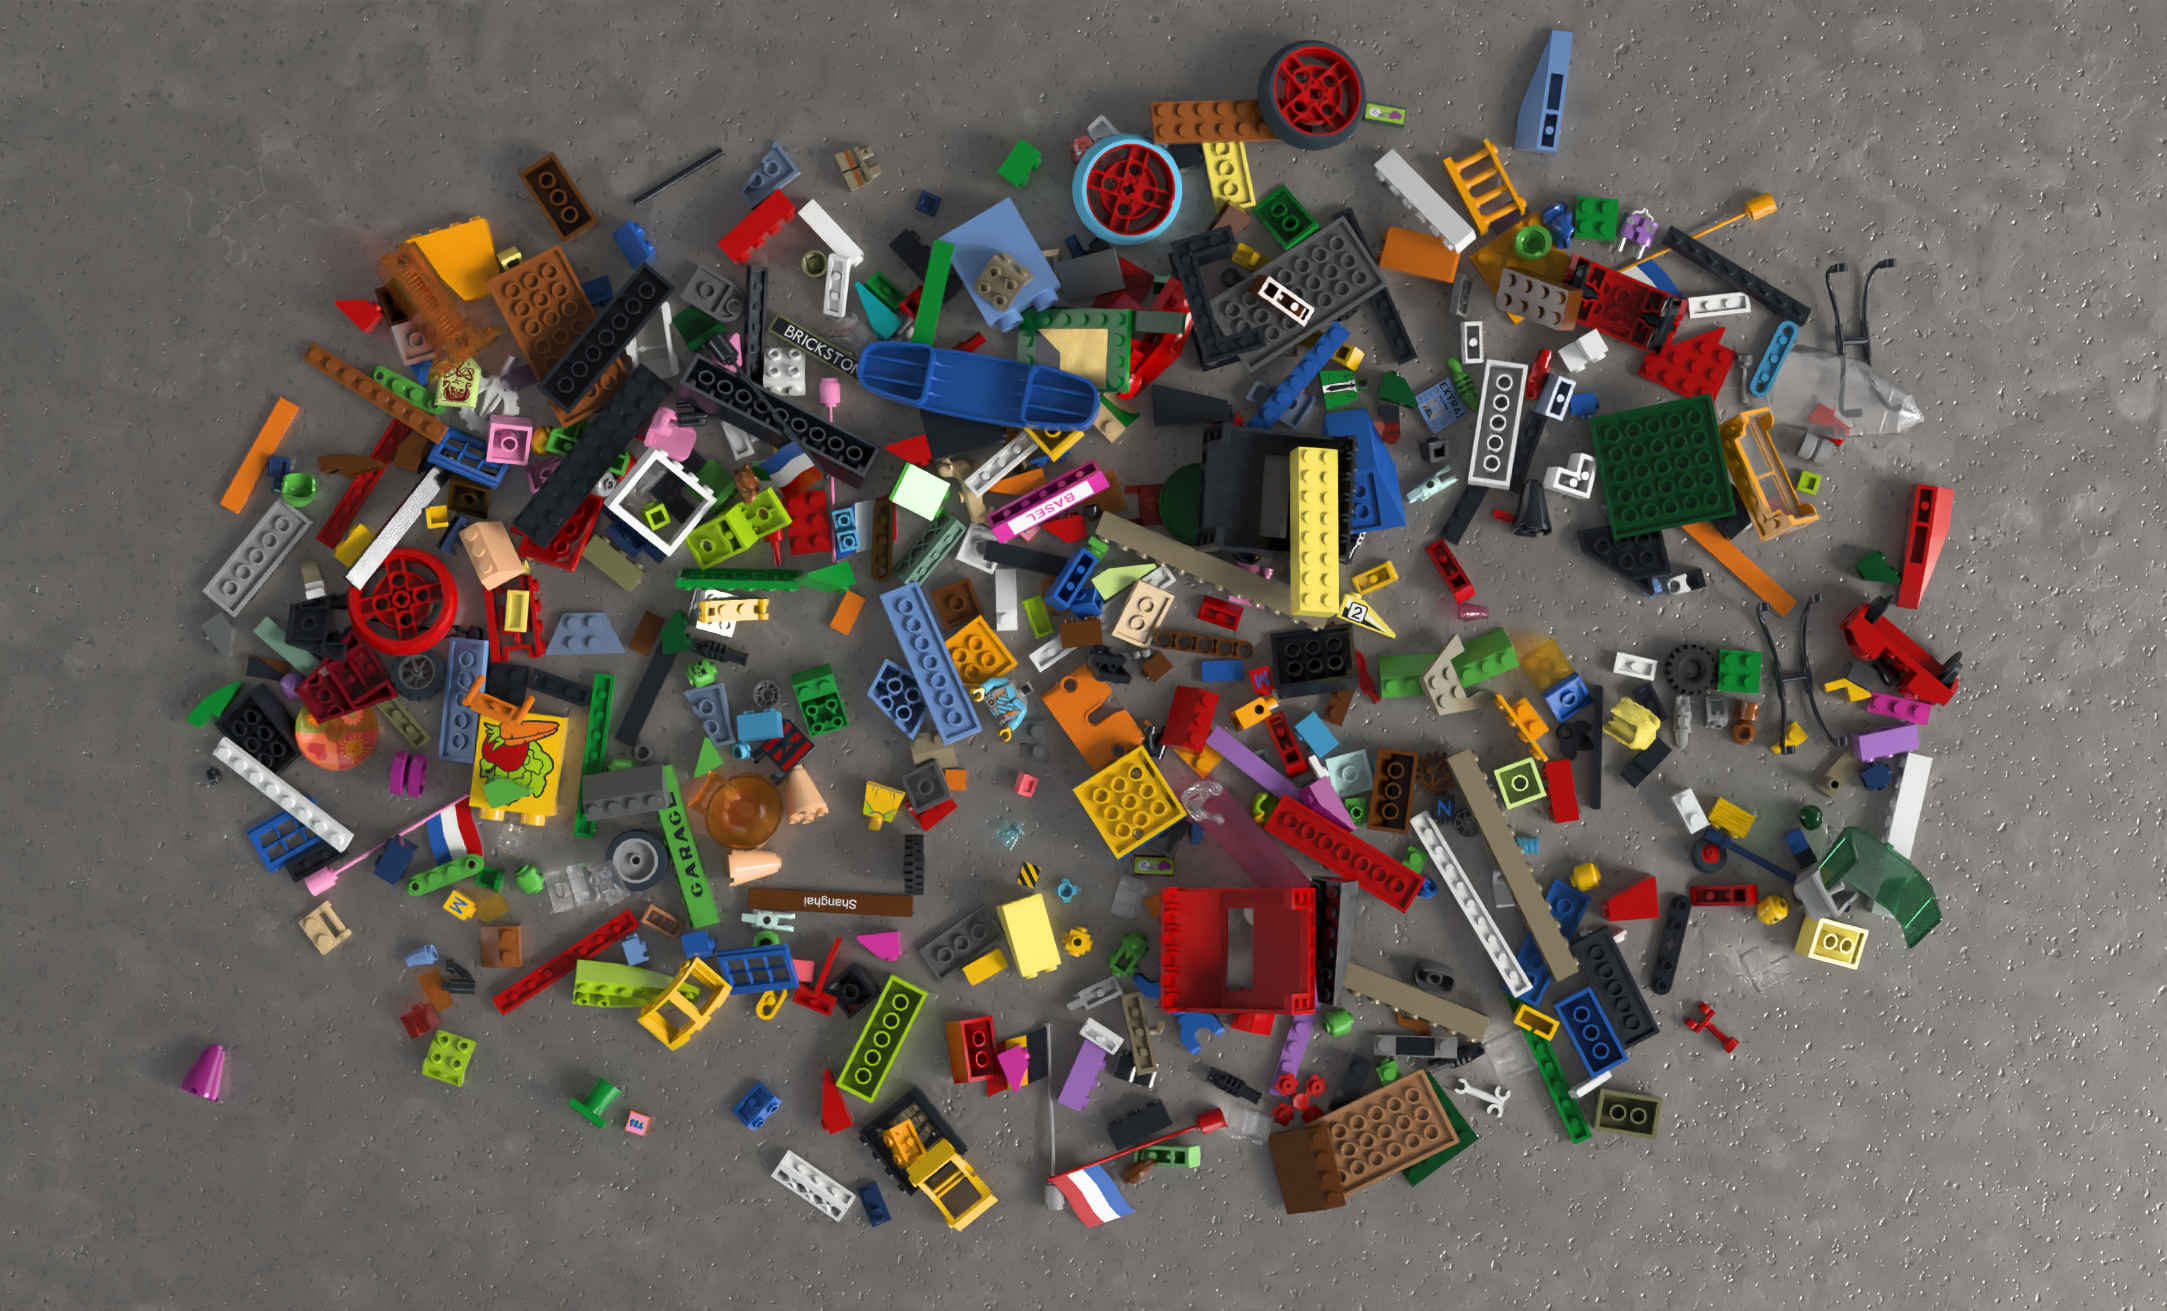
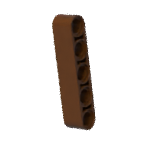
[1154,630,1254,659]

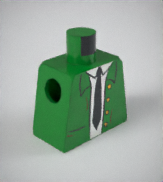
[1318,370,1368,411]

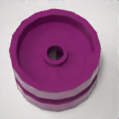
[390,750,428,798]

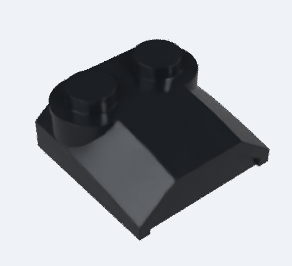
[823,962,880,1020]

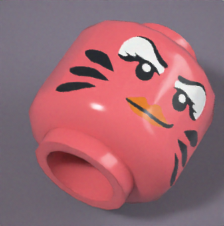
[1070,136,1095,166]

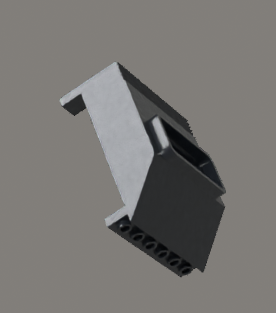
[1196,422,1358,562]

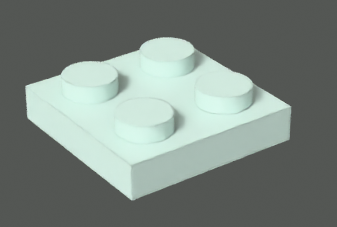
[1325,749,1373,798]

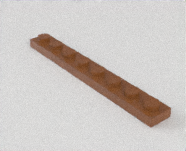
[303,342,450,445]

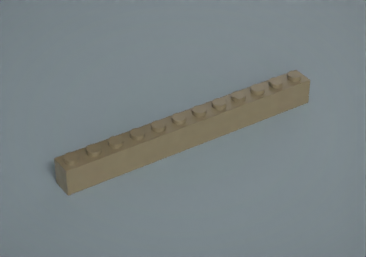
[1095,511,1328,631]
[1444,748,1579,982]

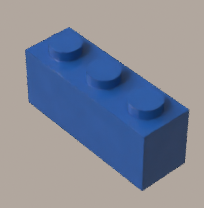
[1043,547,1099,612]

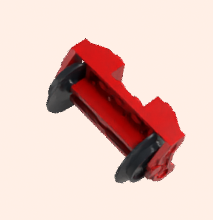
[1838,594,1963,707]

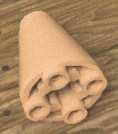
[786,765,829,824]

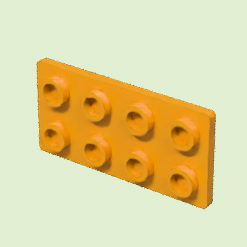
[1492,692,1549,762]

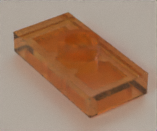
[417,967,455,1013]

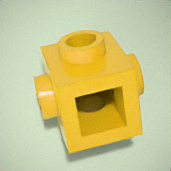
[1062,926,1093,957]

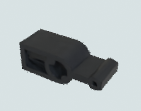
[1619,736,1672,789]

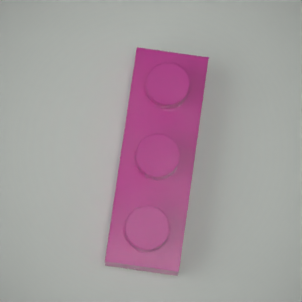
[1866,691,1932,725]

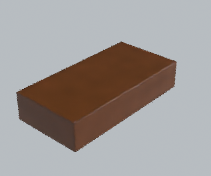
[628,610,665,656]

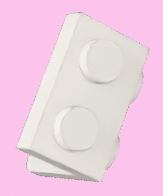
[763,348,806,396]

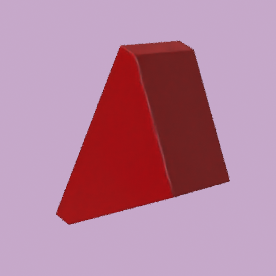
[898,284,923,322]

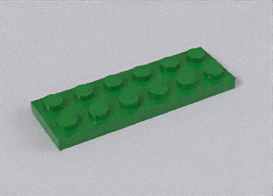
[675,567,803,592]

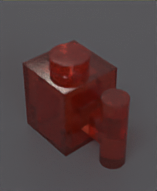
[400,1002,443,1040]

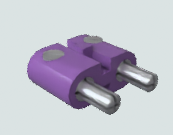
[1615,208,1659,259]

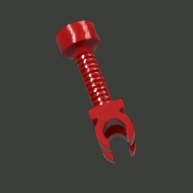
[1684,1002,1739,1054]

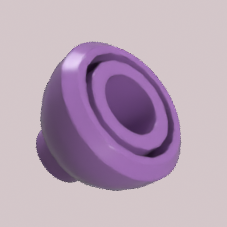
[280,672,306,700]

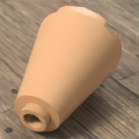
[724,845,781,887]

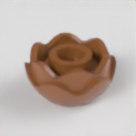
[1730,720,1756,745]

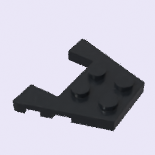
[285,590,348,663]

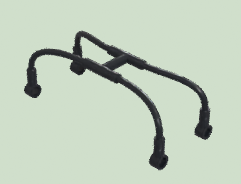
[1825,258,1911,418]
[1756,593,1849,755]

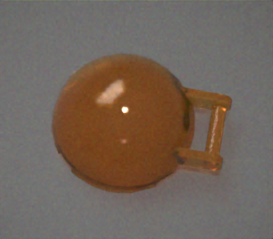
[688,771,784,852]

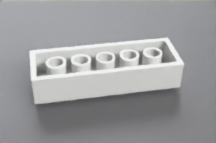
[1468,359,1528,490]

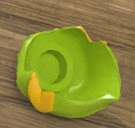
[1250,792,1278,827]

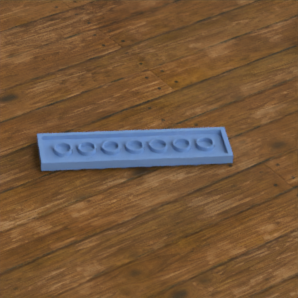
[879,581,982,746]

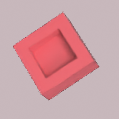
[1013,772,1039,798]

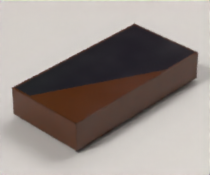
[246,656,291,681]

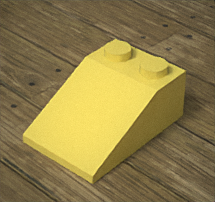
[1794,915,1869,970]

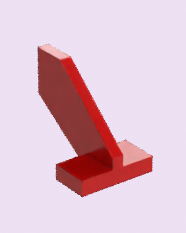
[792,937,842,1017]

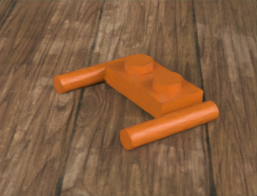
[462,675,535,727]

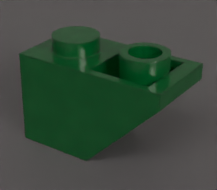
[1852,549,1901,584]
[660,610,692,655]

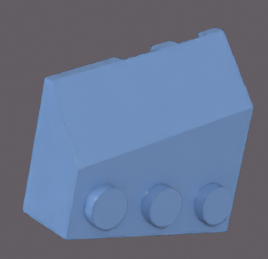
[867,659,929,741]

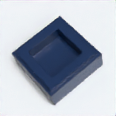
[915,190,942,218]

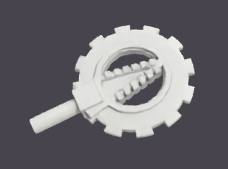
[459,354,520,436]

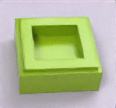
[1795,470,1821,496]

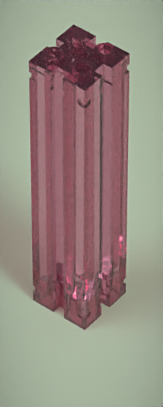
[1179,773,1311,888]

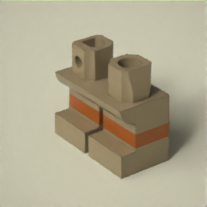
[835,145,882,193]

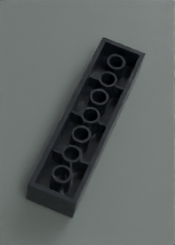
[537,261,676,416]

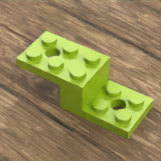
[684,487,792,570]

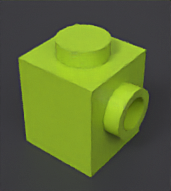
[639,500,671,531]

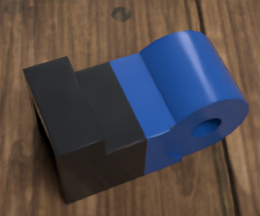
[1784,827,1817,870]

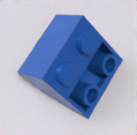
[612,219,657,271]

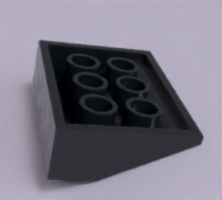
[1271,623,1360,699]
[215,683,304,777]

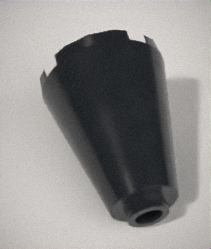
[1511,479,1552,538]

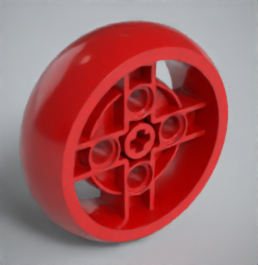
[347,546,458,656]

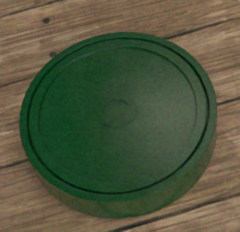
[1158,463,1201,546]

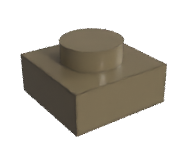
[1779,886,1804,911]

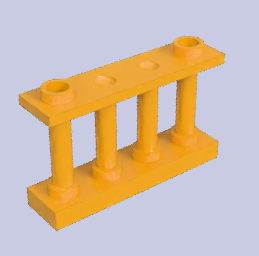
[1443,138,1527,236]

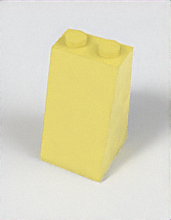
[996,893,1061,979]

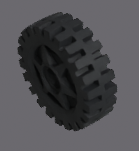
[904,834,925,895]

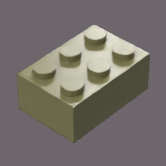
[1592,1087,1662,1140]

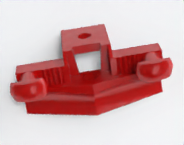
[1108,276,1193,401]

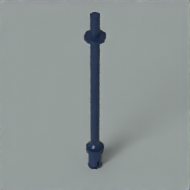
[1703,826,1851,913]

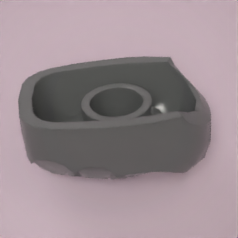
[1413,959,1457,993]

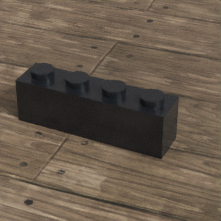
[888,228,964,306]

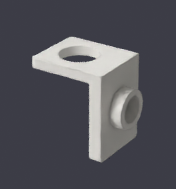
[1492,871,1516,908]

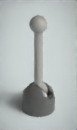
[1736,355,1753,404]

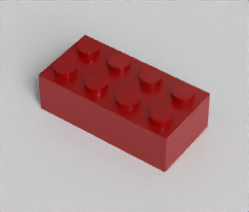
[717,188,798,266]

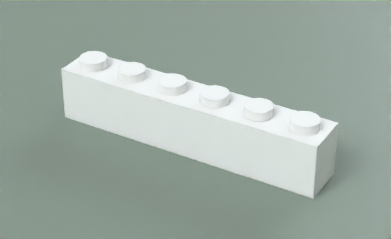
[1374,149,1476,254]

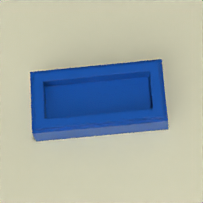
[1201,660,1243,682]

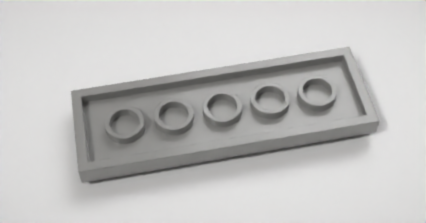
[202,496,314,617]

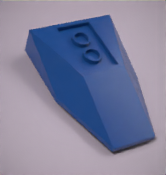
[1321,408,1406,534]

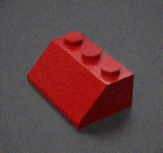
[1159,686,1220,757]
[945,1015,1001,1084]

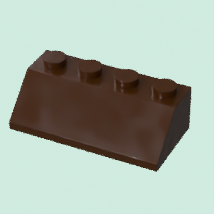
[1367,747,1419,834]

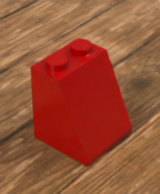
[1600,874,1659,922]

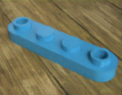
[1749,321,1798,397]

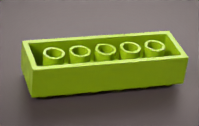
[836,973,929,1103]

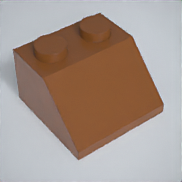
[480,924,523,968]

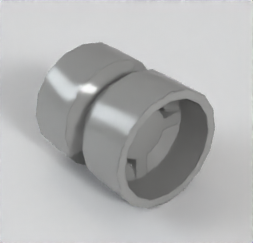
[1796,431,1833,467]

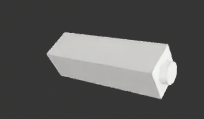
[798,199,865,268]

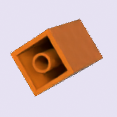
[1376,226,1461,286]

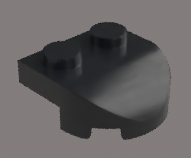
[1086,644,1132,685]

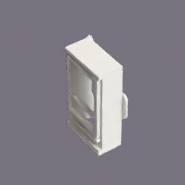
[626,302,679,379]

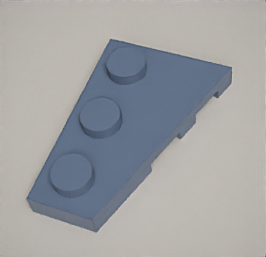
[739,140,801,211]
[1245,381,1319,432]
[683,683,737,747]

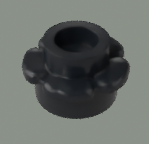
[1082,504,1102,520]
[206,766,223,786]

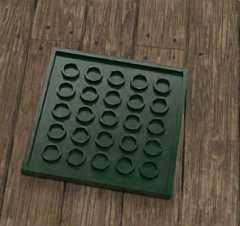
[1588,393,1736,540]

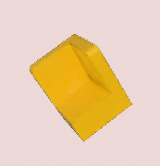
[425,505,449,529]

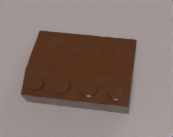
[1267,1121,1347,1215]

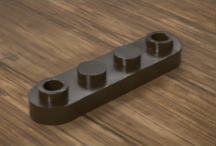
[871,500,894,582]

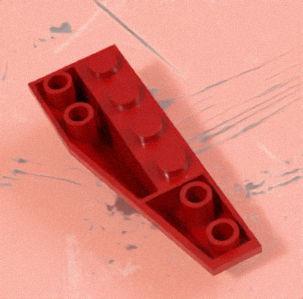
[1896,484,1954,610]

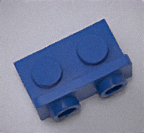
[580,275,614,307]
[731,1081,782,1131]

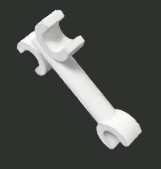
[1454,1078,1510,1118]

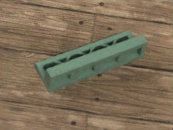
[892,508,967,586]

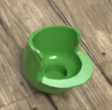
[1513,225,1552,261]
[281,473,317,507]

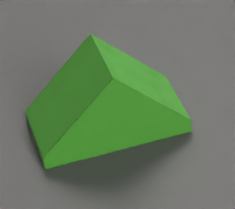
[694,737,725,778]

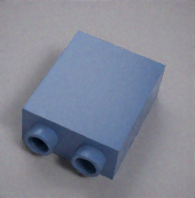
[938,197,1062,332]

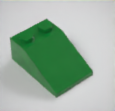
[1251,184,1321,252]

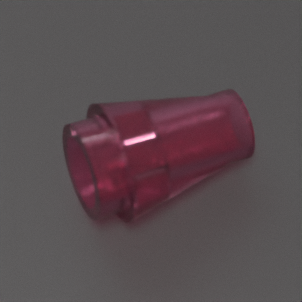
[1457,602,1489,623]

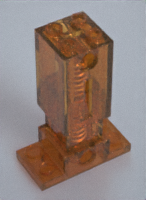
[375,240,504,385]

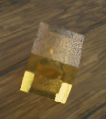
[477,892,511,924]

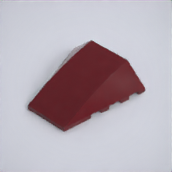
[296,628,399,724]

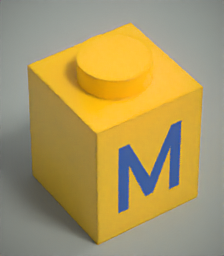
[443,889,477,921]

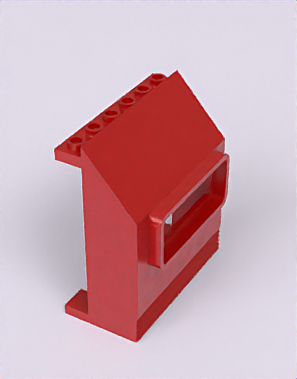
[1159,887,1315,1015]

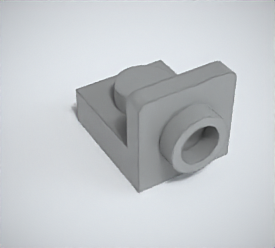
[1705,696,1728,729]

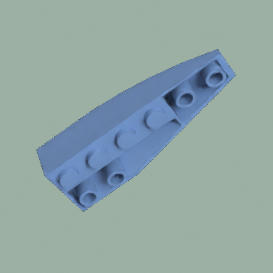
[1513,30,1573,155]

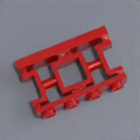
[483,575,546,662]

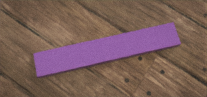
[1206,725,1307,806]

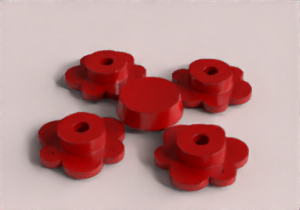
[1272,1073,1327,1126]

